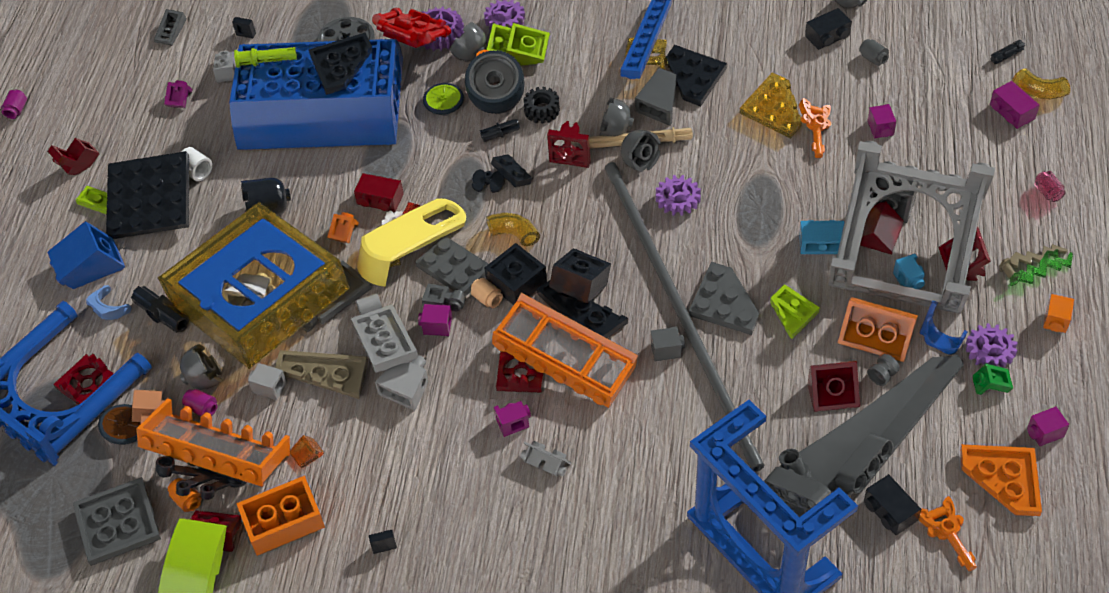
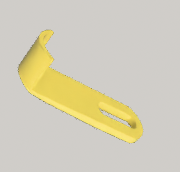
[357,199,466,287]

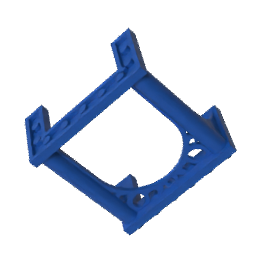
[687,400,858,593]

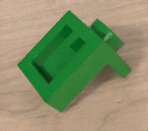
[972,364,1013,395]

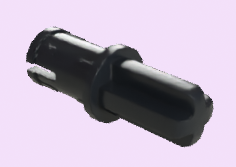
[479,119,520,142]

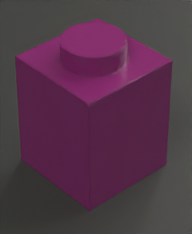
[867,104,897,139]
[418,304,452,336]
[1027,406,1069,447]

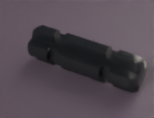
[990,40,1025,64]

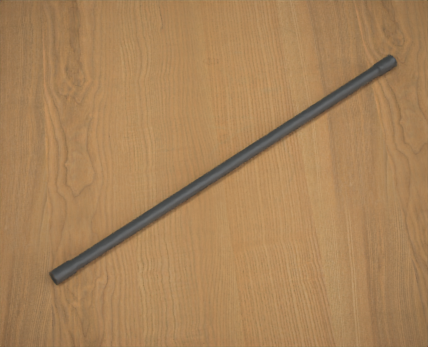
[605,162,765,472]

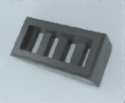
[154,9,187,46]

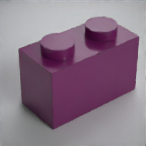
[989,81,1040,129]

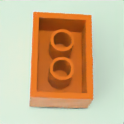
[236,475,325,556]

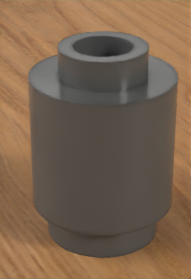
[859,39,889,66]

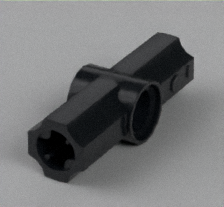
[131,286,190,333]

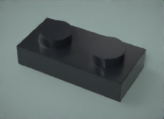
[491,154,532,188]

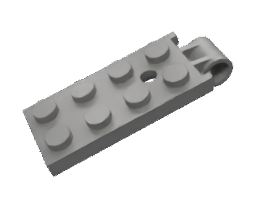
[351,293,418,373]

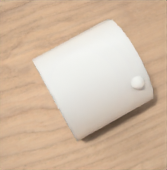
[181,147,212,181]

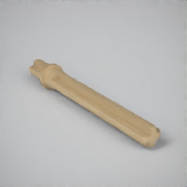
[589,127,693,149]

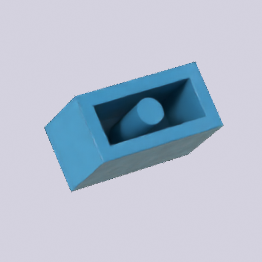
[799,220,844,254]

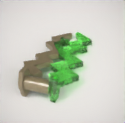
[999,244,1073,286]

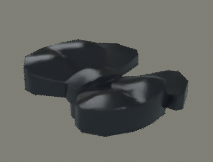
[471,169,505,193]

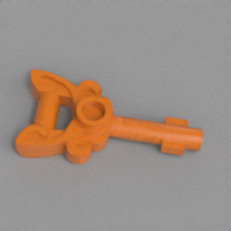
[799,98,831,158]
[919,496,977,572]

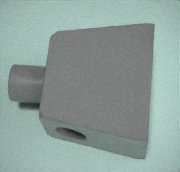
[375,355,428,411]

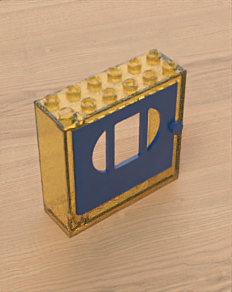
[158,202,350,369]

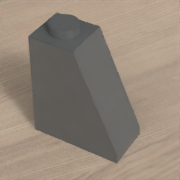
[635,68,676,126]

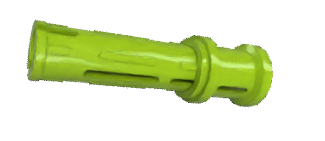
[234,47,297,68]

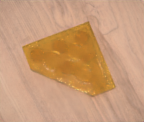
[739,72,802,139]

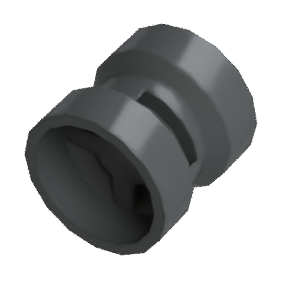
[867,354,900,386]

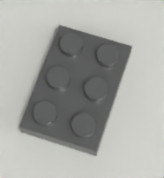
[416,236,489,297]

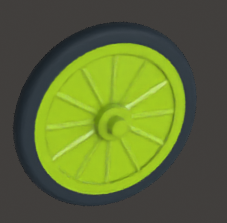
[423,83,464,115]

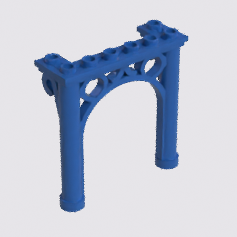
[0,301,152,466]

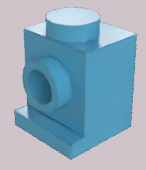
[893,254,925,289]

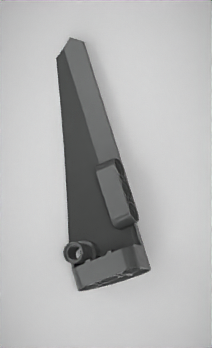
[764,354,963,517]

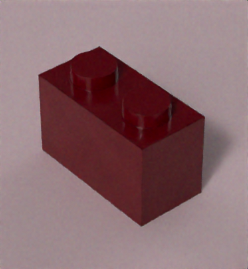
[354,173,404,212]

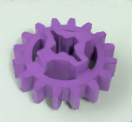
[484,0,525,30]
[656,175,701,216]
[966,323,1018,368]

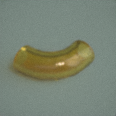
[1013,68,1070,100]
[486,212,540,246]

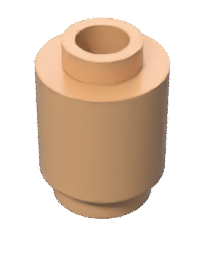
[471,278,503,308]

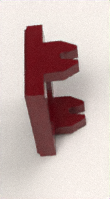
[547,121,590,168]
[938,227,991,281]
[496,351,545,393]
[53,353,114,405]

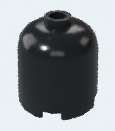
[241,178,291,222]

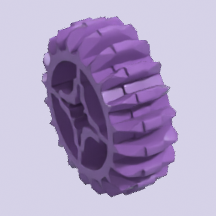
[420,6,464,51]

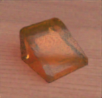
[290,435,324,468]

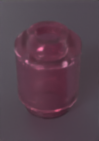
[1034,171,1066,202]

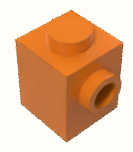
[1043,294,1074,333]

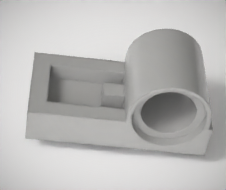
[213,51,235,83]

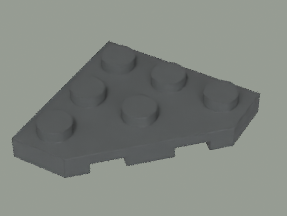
[689,262,759,335]

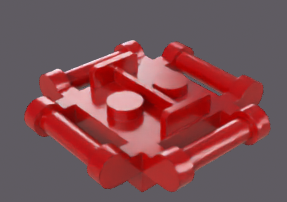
[372,7,451,48]

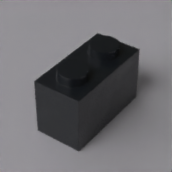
[805,8,852,50]
[864,474,922,535]

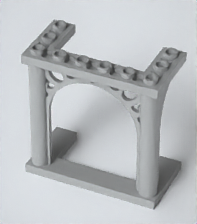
[828,141,995,314]

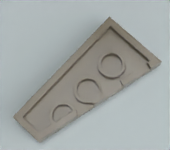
[275,350,368,399]

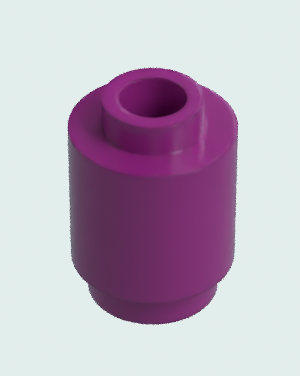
[1,89,27,119]
[182,389,218,416]

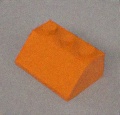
[838,297,918,362]

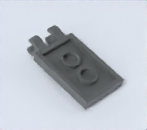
[286,261,372,332]

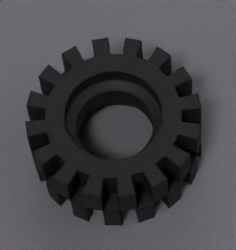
[523,87,560,124]

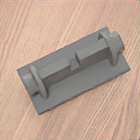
[520,441,571,477]

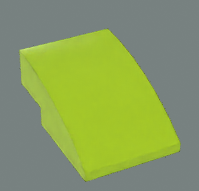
[486,23,550,65]
[158,518,227,593]

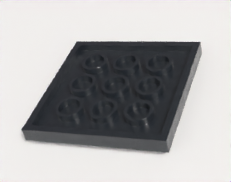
[106,151,189,239]

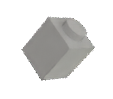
[248,363,287,400]

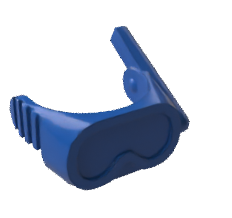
[919,301,968,355]

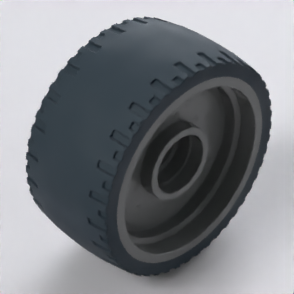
[465,50,525,114]

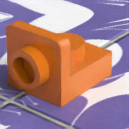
[327,212,359,244]

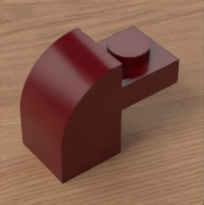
[47,138,100,175]

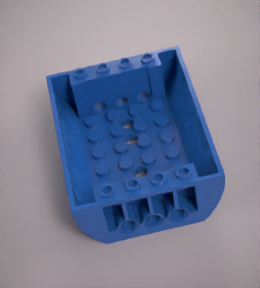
[229,39,403,150]

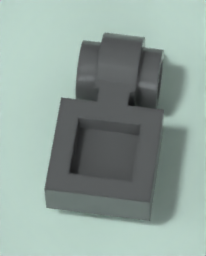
[422,284,466,312]

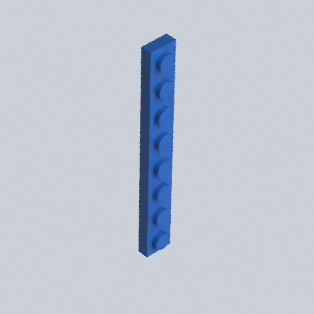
[620,0,672,79]

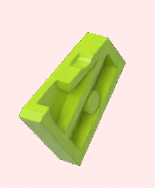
[770,284,820,339]

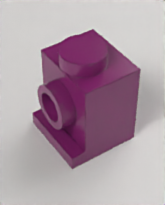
[494,401,531,437]

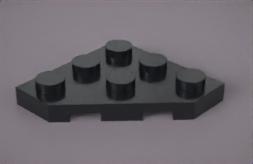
[308,32,372,95]
[666,45,727,107]

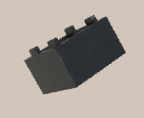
[484,243,547,305]
[549,248,611,303]

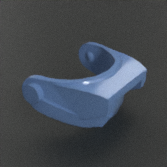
[86,285,132,320]

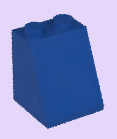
[47,221,125,289]

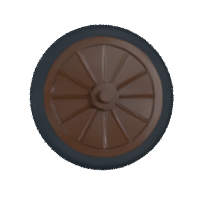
[98,404,141,445]

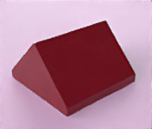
[860,201,904,255]
[807,361,860,412]

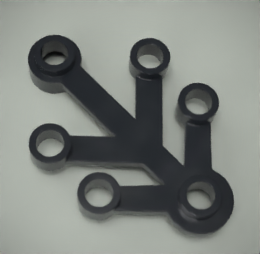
[155,456,247,500]

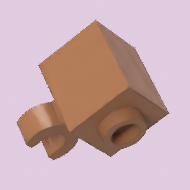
[132,390,165,423]

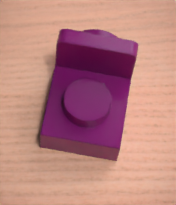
[164,80,192,108]

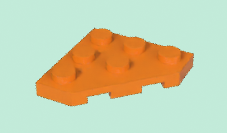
[960,444,1042,516]

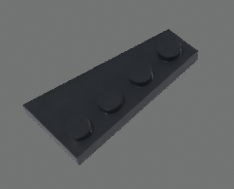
[537,280,628,338]

